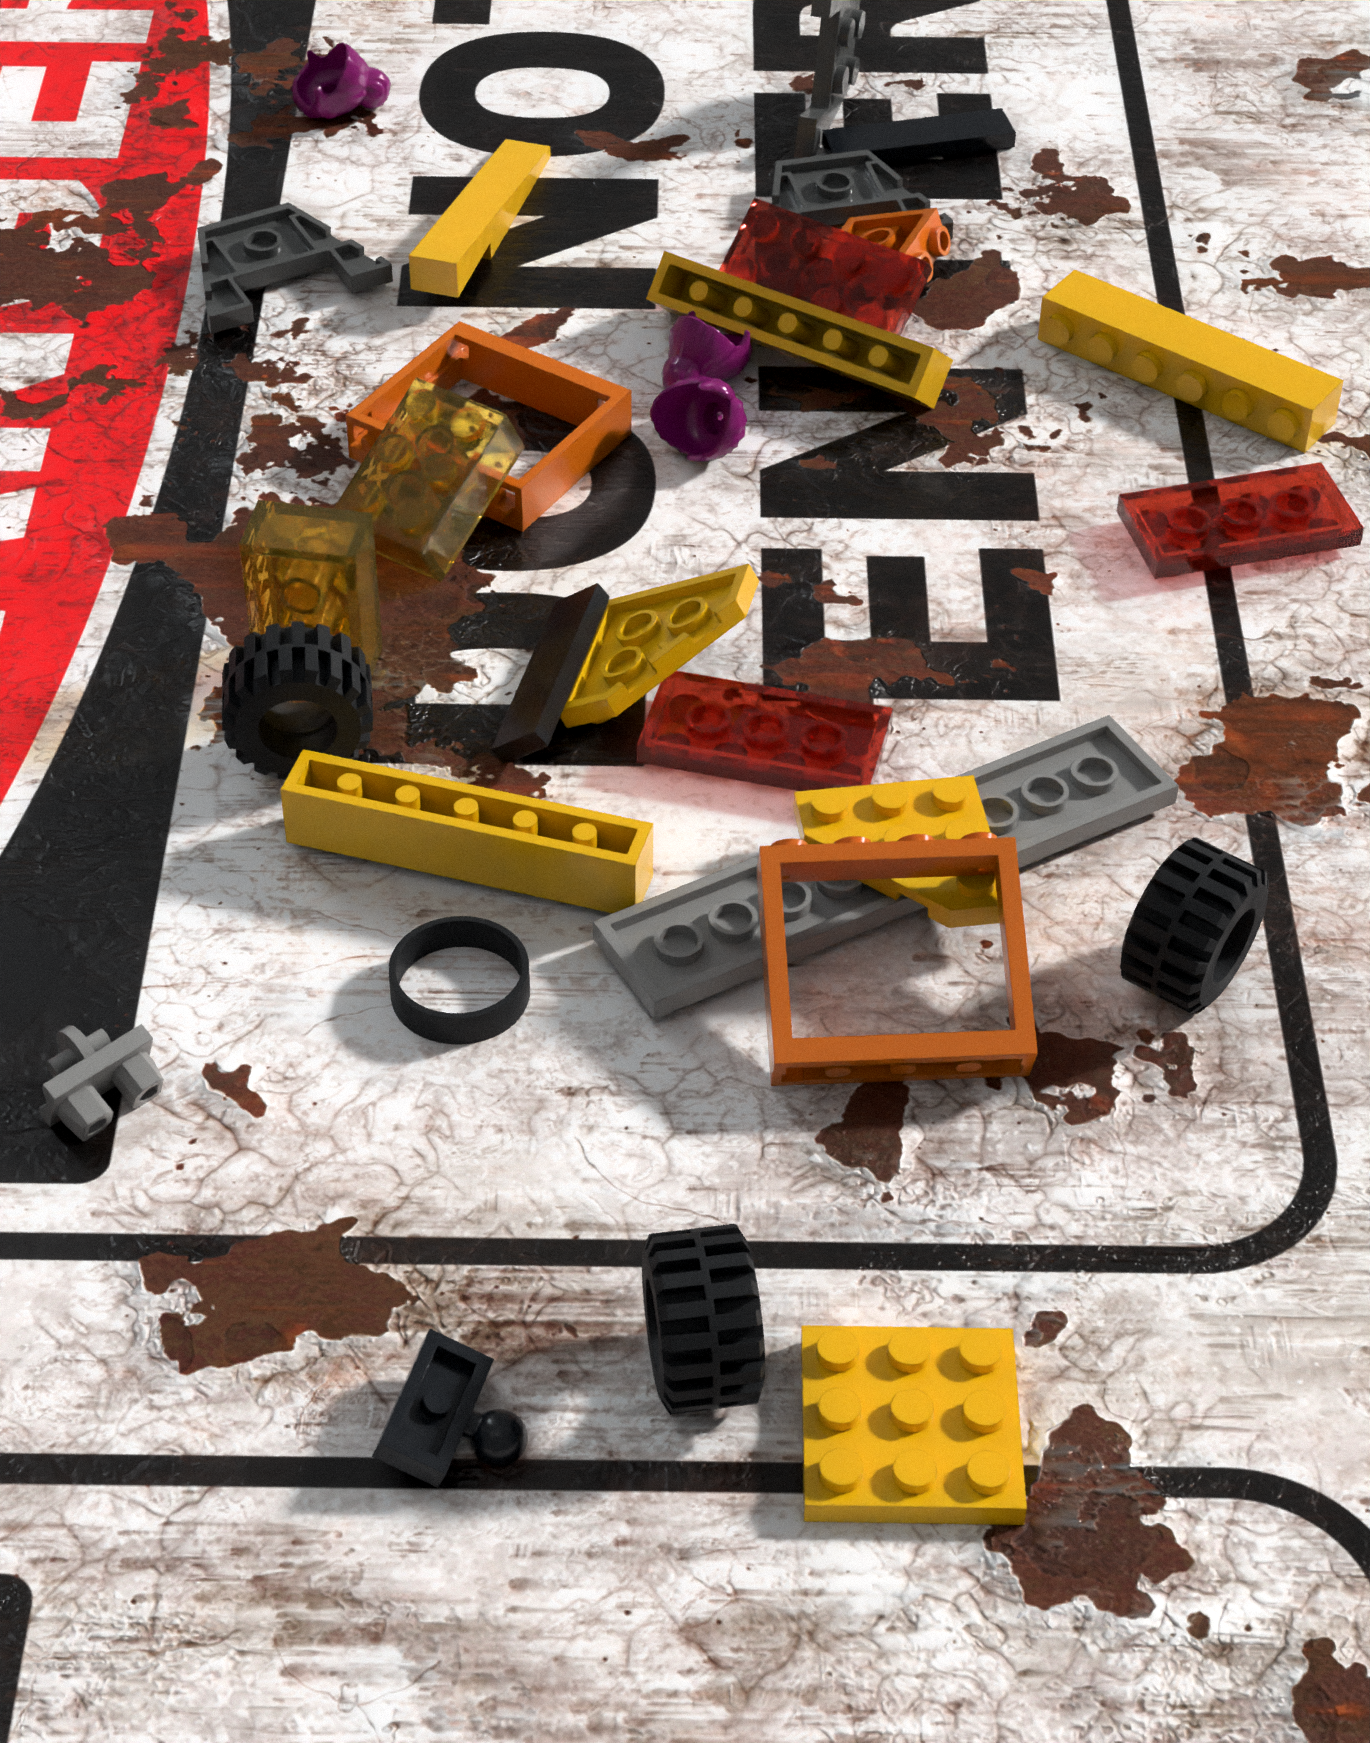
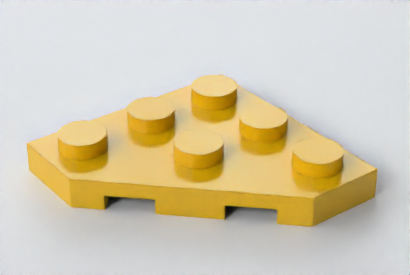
[560,564,759,728]
[793,775,1000,928]

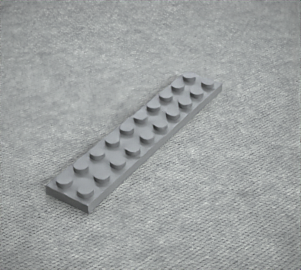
[593,715,1179,1020]

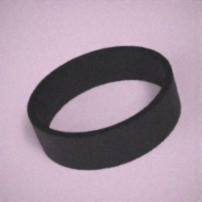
[389,916,530,1045]

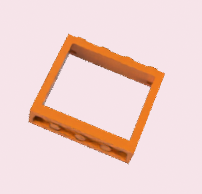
[346,321,632,532]
[756,832,1038,1086]

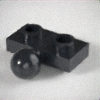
[372,1329,528,1488]

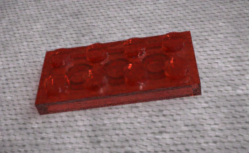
[719,198,933,335]
[1116,462,1364,579]
[637,671,893,791]

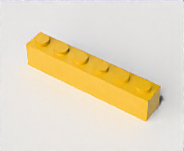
[646,251,953,409]
[1038,269,1344,453]
[280,749,653,913]

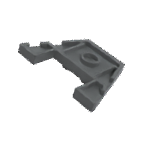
[794,0,865,159]
[766,149,954,264]
[197,202,393,334]

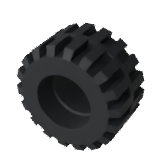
[222,621,373,780]
[1120,837,1269,1015]
[642,1224,765,1415]

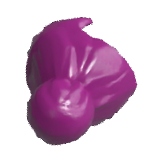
[290,42,391,119]
[661,311,753,389]
[650,377,747,462]

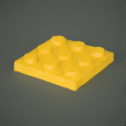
[800,1325,1027,1525]

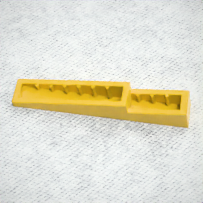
[408,139,551,298]

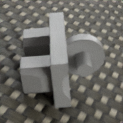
[38,1024,164,1141]

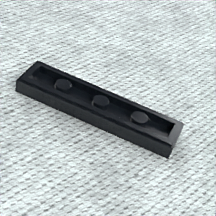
[821,108,1016,164]
[491,583,610,764]

